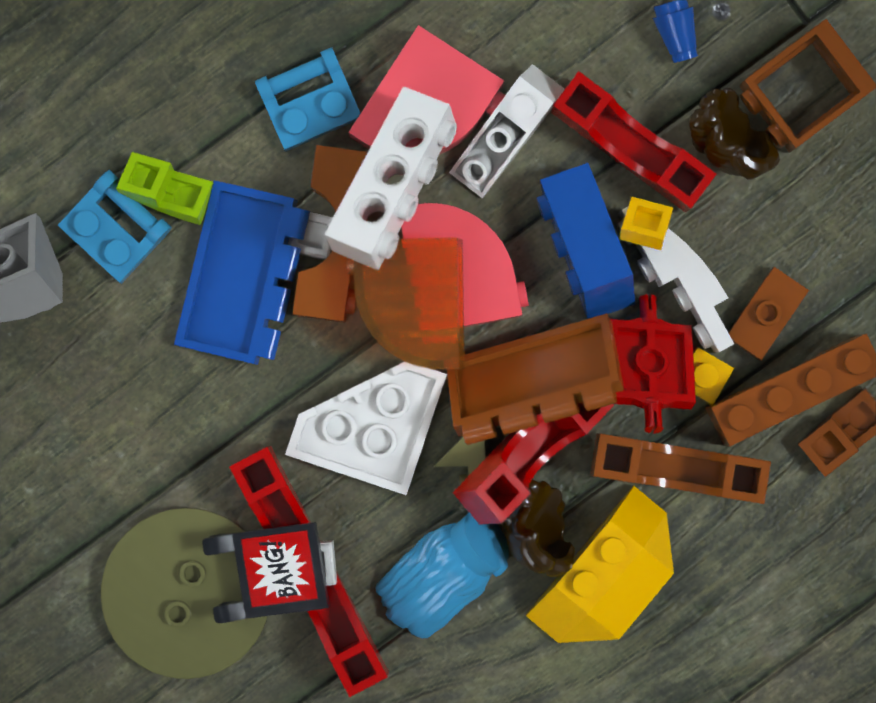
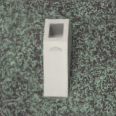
[449,64,565,198]

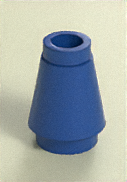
[652,0,698,63]

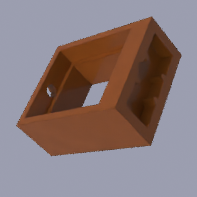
[739,19,876,153]

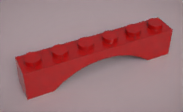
[229,446,389,698]

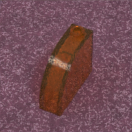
[347,237,465,369]

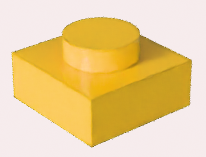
[619,197,673,250]
[693,347,734,405]

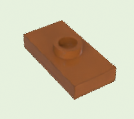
[728,267,809,361]

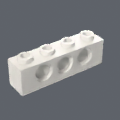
[324,86,457,270]

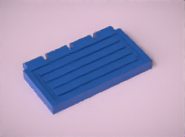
[174,180,310,365]

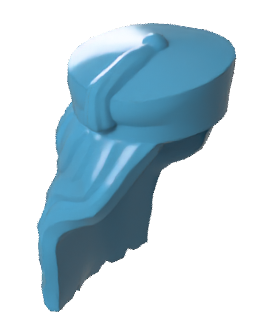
[376,513,509,638]

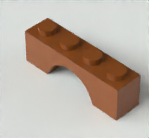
[293,145,368,323]
[706,333,876,446]
[590,433,771,504]

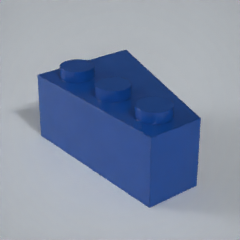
[536,163,635,319]

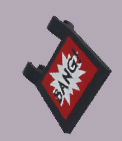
[202,522,330,624]

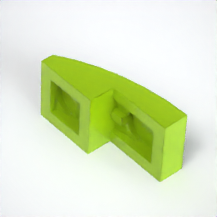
[116,152,213,226]

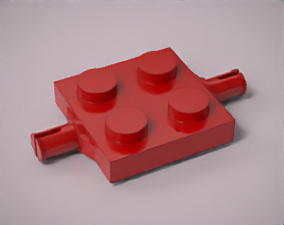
[610,294,696,434]

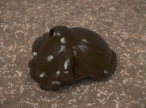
[689,88,780,180]
[503,479,575,577]

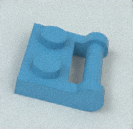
[254,47,361,152]
[58,170,172,284]

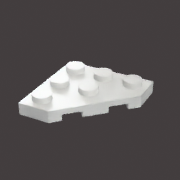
[285,361,447,495]

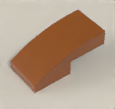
[798,387,876,477]

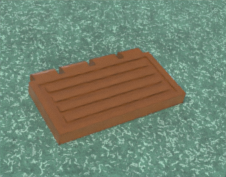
[446,313,624,445]

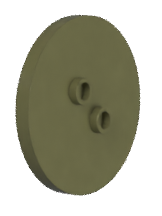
[101,508,268,679]

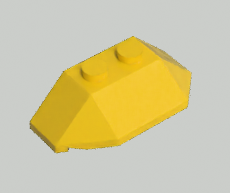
[525,485,674,643]

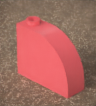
[348,25,505,155]
[401,203,529,335]

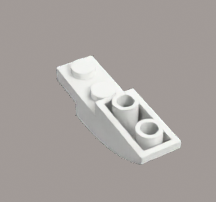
[617,207,734,353]

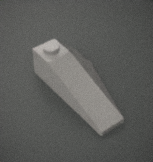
[0,213,63,323]

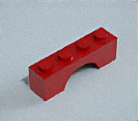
[551,71,717,213]
[452,402,614,525]

